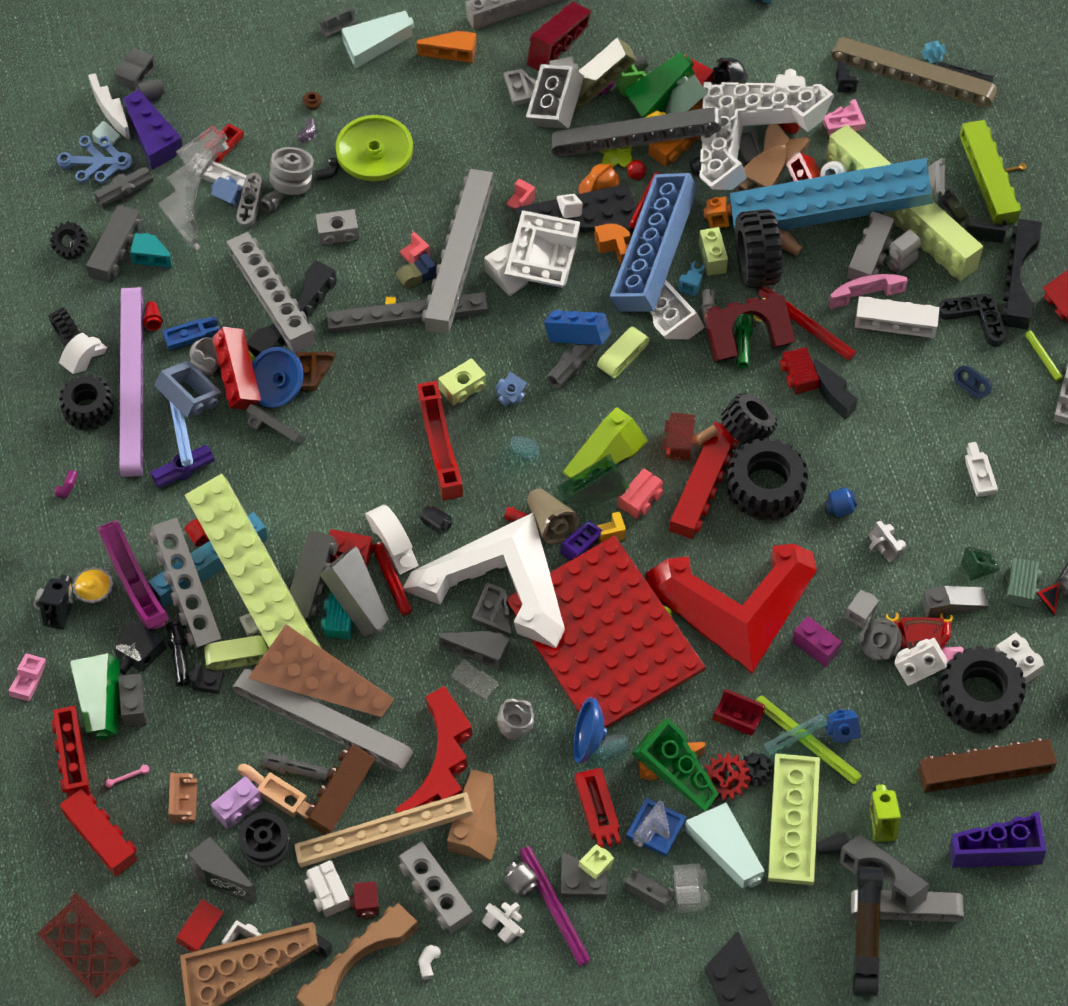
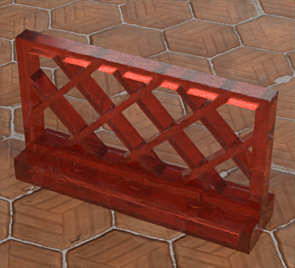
[37,893,140,998]

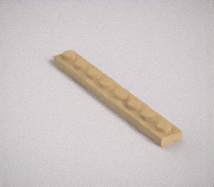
[294,792,474,868]

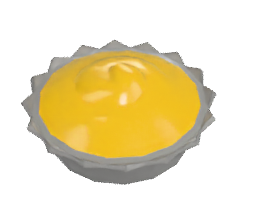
[72,566,114,603]

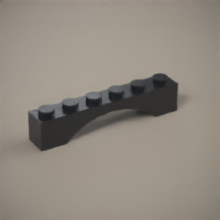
[1001,219,1042,330]
[247,260,337,358]

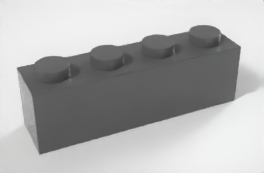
[86,205,143,283]
[290,530,338,621]

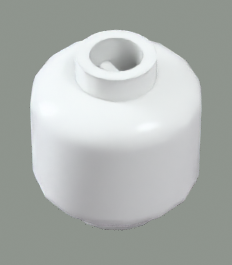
[820,161,848,177]

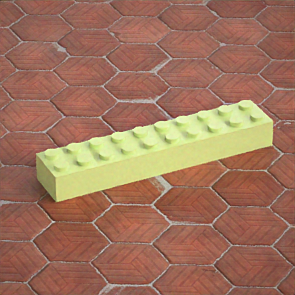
[826,124,983,282]
[185,474,321,648]

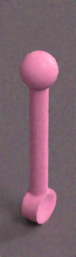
[105,765,150,788]

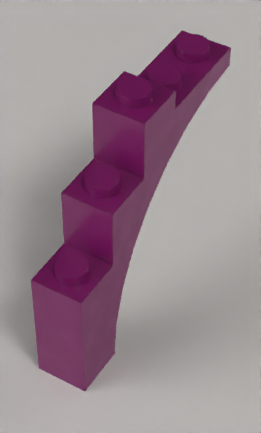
[96,520,169,631]

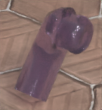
[297,118,317,143]

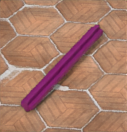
[520,846,590,966]

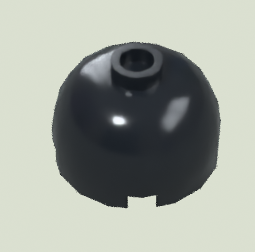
[713,57,748,85]

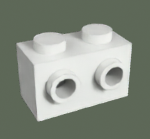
[995,632,1045,684]
[895,638,947,686]

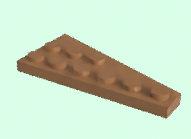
[180,922,318,1006]

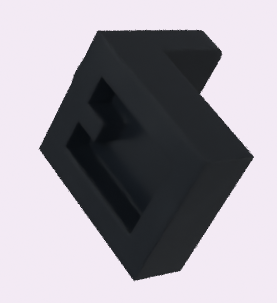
[836,62,858,93]
[189,662,224,694]

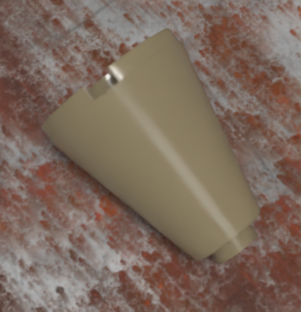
[527,488,579,544]

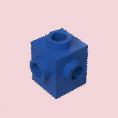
[825,709,861,743]

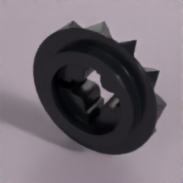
[739,752,774,786]

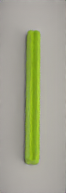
[756,695,862,785]

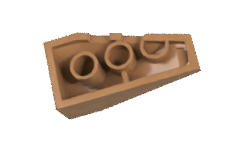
[447,769,497,862]

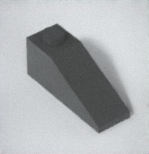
[921,586,989,618]
[439,631,509,670]

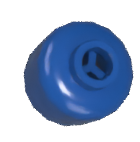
[825,487,858,518]

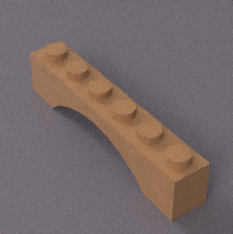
[296,903,418,1006]

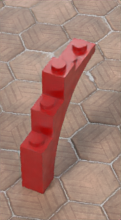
[395,686,472,813]

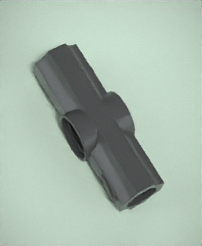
[94,167,154,208]
[547,344,598,388]

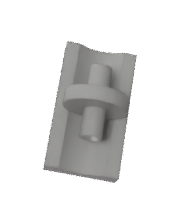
[868,521,907,564]

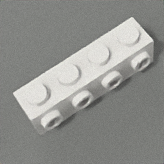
[854,297,939,338]

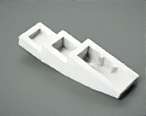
[88,73,131,140]

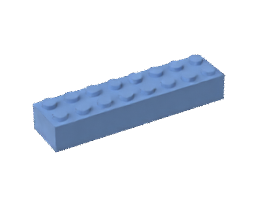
[610,173,698,312]

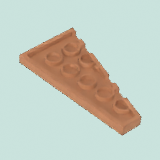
[248,624,394,717]

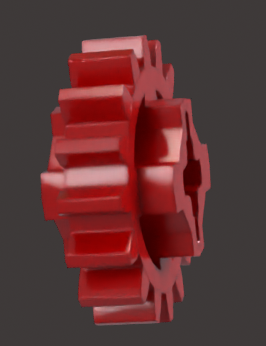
[704,752,751,802]

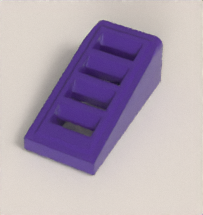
[560,520,603,561]

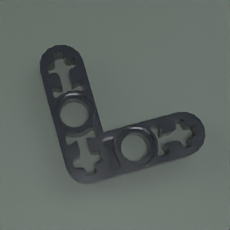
[938,294,1006,347]

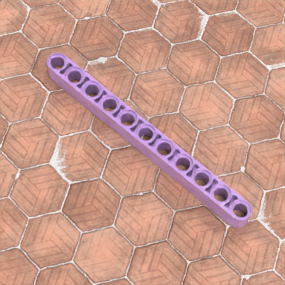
[120,287,143,477]

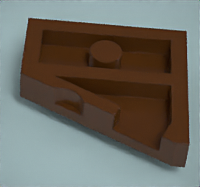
[296,351,335,391]

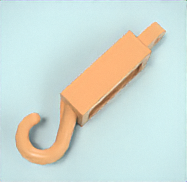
[237,764,310,819]

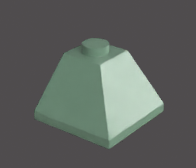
[665,75,708,114]

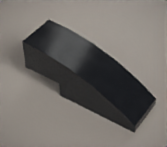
[813,359,858,420]

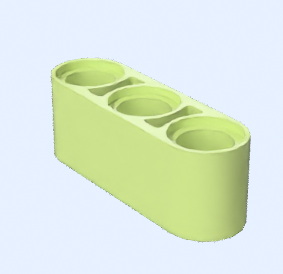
[597,326,650,378]
[204,636,268,670]

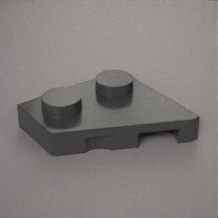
[471,582,511,637]
[561,852,607,898]

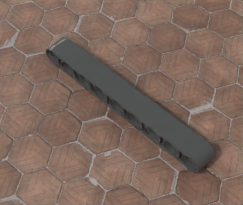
[552,107,721,157]

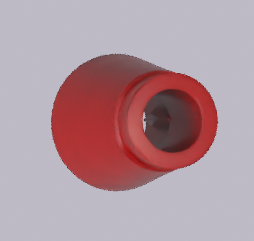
[143,301,163,331]

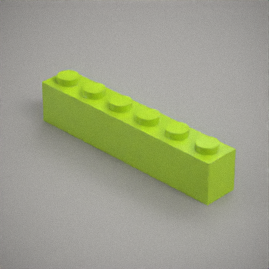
[960,120,1021,224]

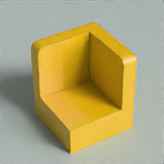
[597,512,626,543]

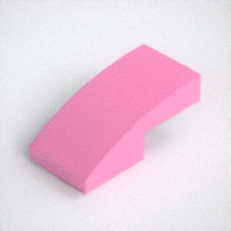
[9,653,46,702]

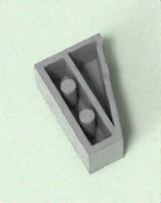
[847,211,894,280]

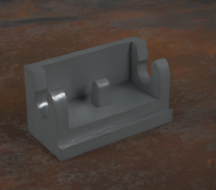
[624,868,675,913]

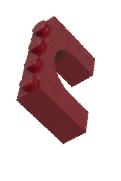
[703,293,795,362]

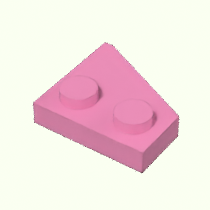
[823,99,866,135]

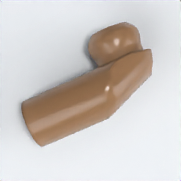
[692,425,719,448]

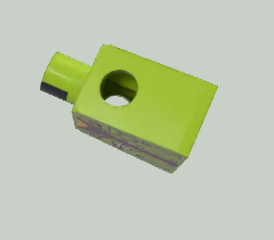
[870,784,901,842]

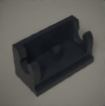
[965,215,1007,244]

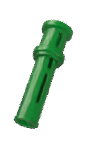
[735,314,754,369]

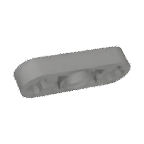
[236,173,264,228]

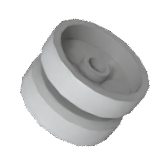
[269,147,314,195]

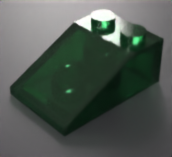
[557,454,630,505]

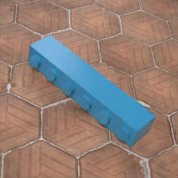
[148,512,268,608]

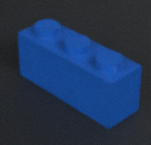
[544,310,611,345]

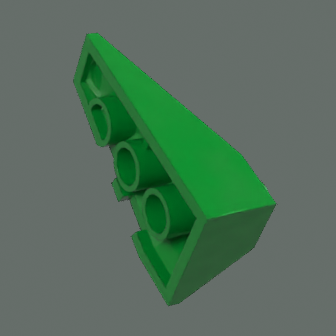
[631,718,718,811]

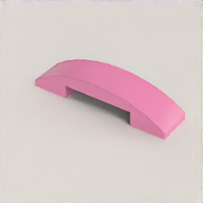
[829,274,908,309]

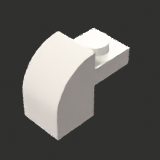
[59,333,107,374]

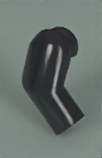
[315,157,340,180]

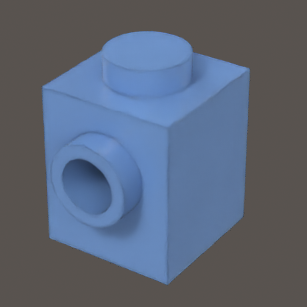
[211,176,243,207]

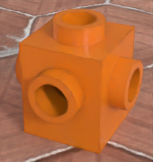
[704,197,733,229]

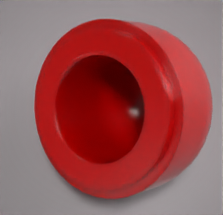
[627,160,646,180]

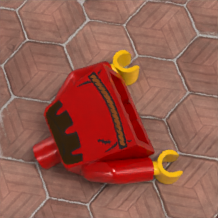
[886,613,953,650]

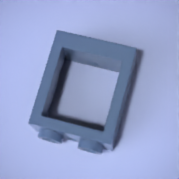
[154,360,221,418]

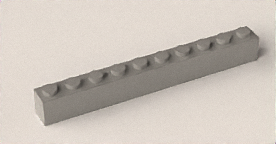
[422,169,494,334]

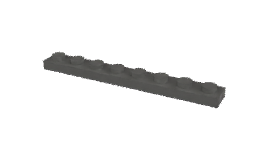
[327,292,488,333]

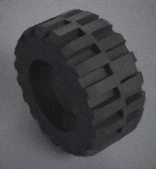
[735,209,782,288]
[727,438,808,520]
[938,646,1026,733]

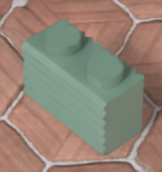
[1005,558,1042,608]

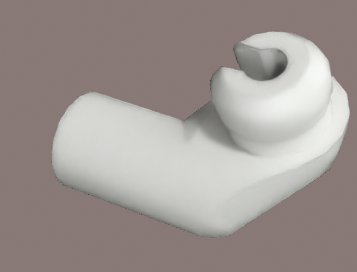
[418,945,440,980]

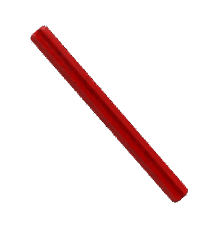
[758,286,856,361]

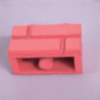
[617,469,664,519]

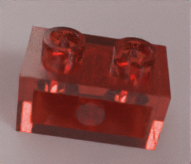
[662,412,695,461]

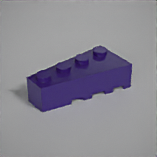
[123,90,184,170]
[949,812,1047,868]

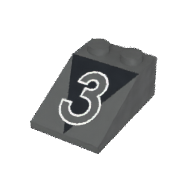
[188,837,257,904]

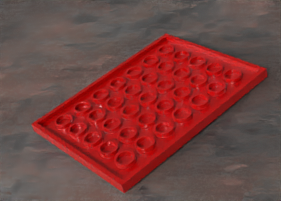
[507,535,706,729]

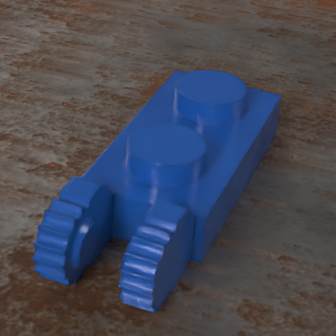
[162,316,221,350]

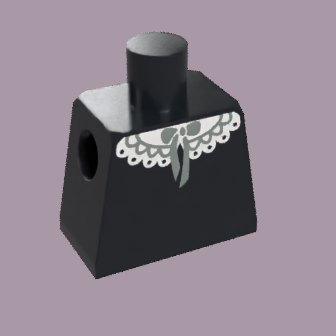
[39,575,74,630]
[114,620,166,675]

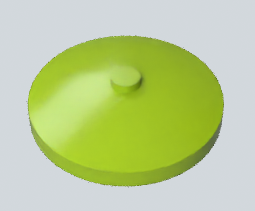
[336,115,413,181]

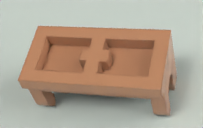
[168,773,197,823]

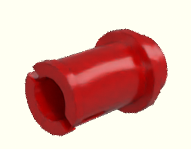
[504,506,529,523]

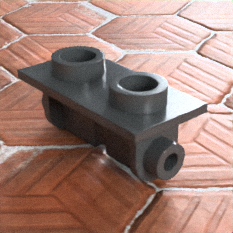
[317,7,359,38]

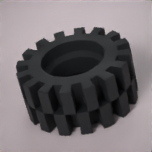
[50,221,88,259]
[48,307,80,346]

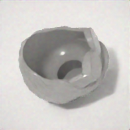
[190,337,220,377]
[497,699,534,740]

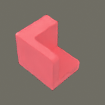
[507,179,535,210]
[400,232,430,264]

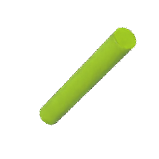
[1025,331,1063,382]

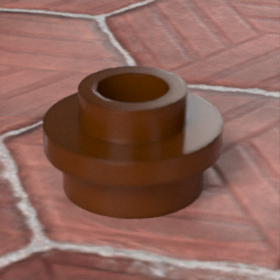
[303,92,322,110]

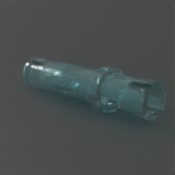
[763,712,828,756]

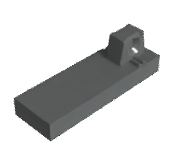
[246,404,306,444]

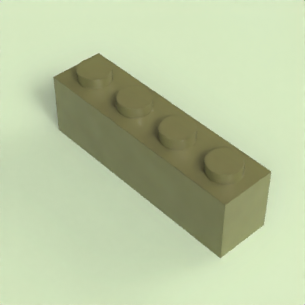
[576,38,637,108]

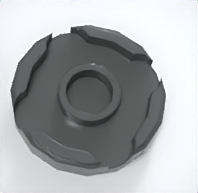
[860,618,902,661]

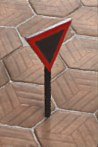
[1036,563,1068,615]

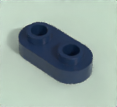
[954,366,992,398]

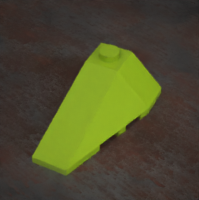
[563,407,648,485]

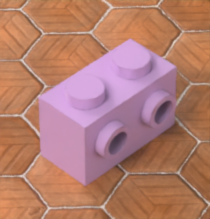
[211,776,262,830]

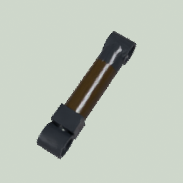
[853,867,883,997]

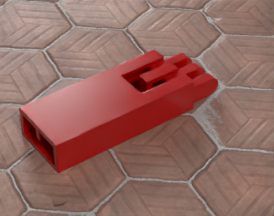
[574,767,621,848]

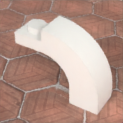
[365,505,419,574]

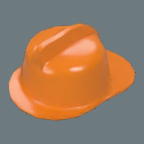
[578,163,620,194]

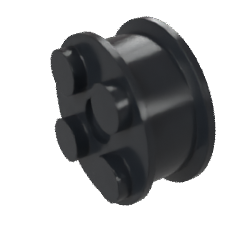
[238,812,290,867]

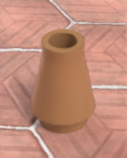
[779,229,803,257]

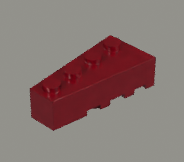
[527,1,591,71]

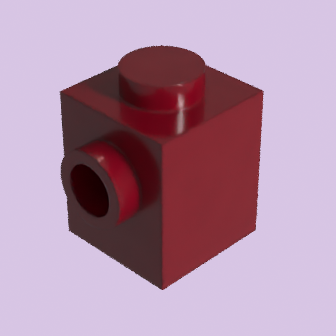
[350,881,380,919]

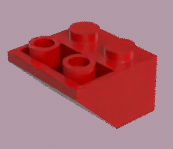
[329,529,374,568]

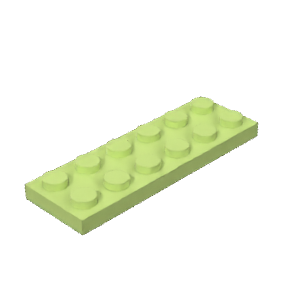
[768,753,820,885]

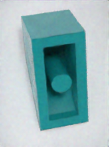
[130,233,173,268]

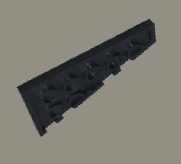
[515,184,636,232]

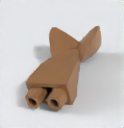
[736,124,810,192]

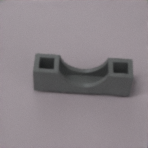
[840,834,929,913]

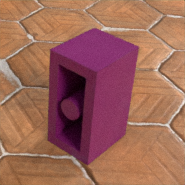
[792,616,842,668]

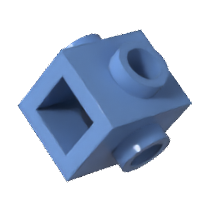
[495,372,527,407]

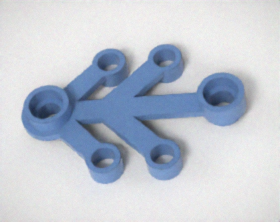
[57,136,132,184]

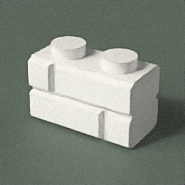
[304,861,350,917]

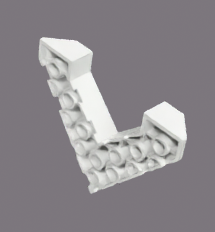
[700,82,834,190]
[403,513,565,648]

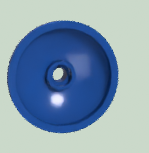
[252,347,303,408]
[573,697,607,764]

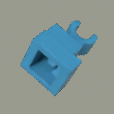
[678,262,705,297]

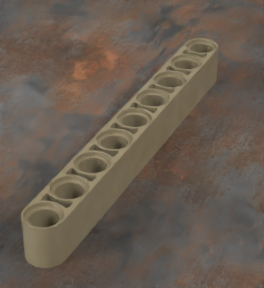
[831,37,998,108]

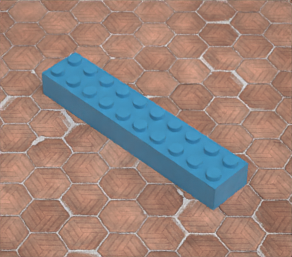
[730,158,933,231]

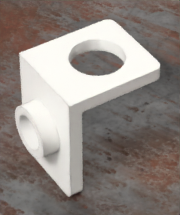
[222,920,262,945]

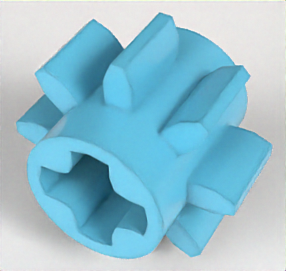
[922,41,946,63]

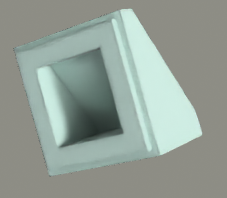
[92,121,121,146]

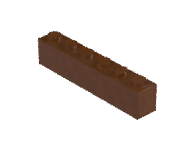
[918,738,1057,793]

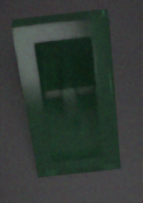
[961,546,1000,581]

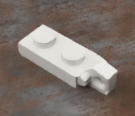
[965,442,998,497]

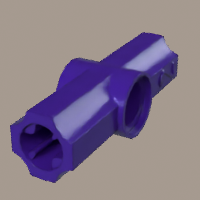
[150,445,215,489]

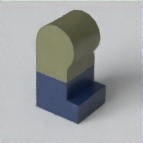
[396,253,436,289]

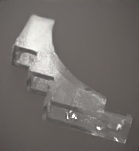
[158,125,229,252]

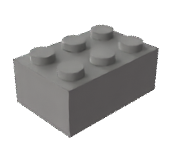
[526,64,584,129]

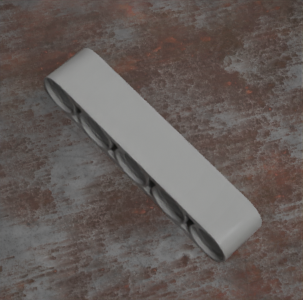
[851,890,964,922]

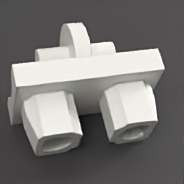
[482,902,525,944]

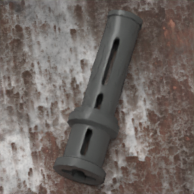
[261,751,330,782]

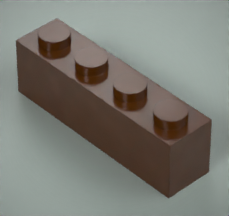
[304,744,375,835]

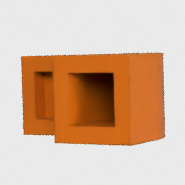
[594,224,631,266]

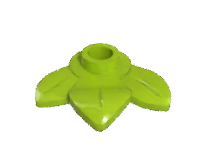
[599,146,632,168]

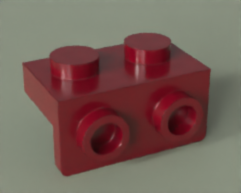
[712,689,765,736]

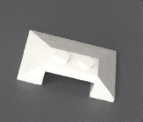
[504,210,580,288]

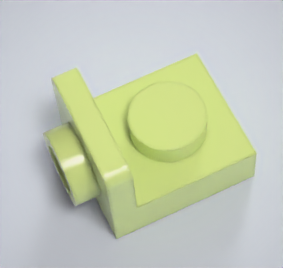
[578,844,614,879]

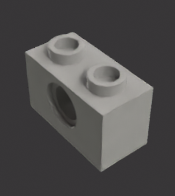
[316,209,359,245]

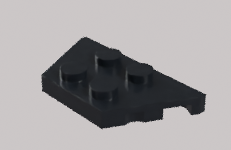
[705,932,773,1006]

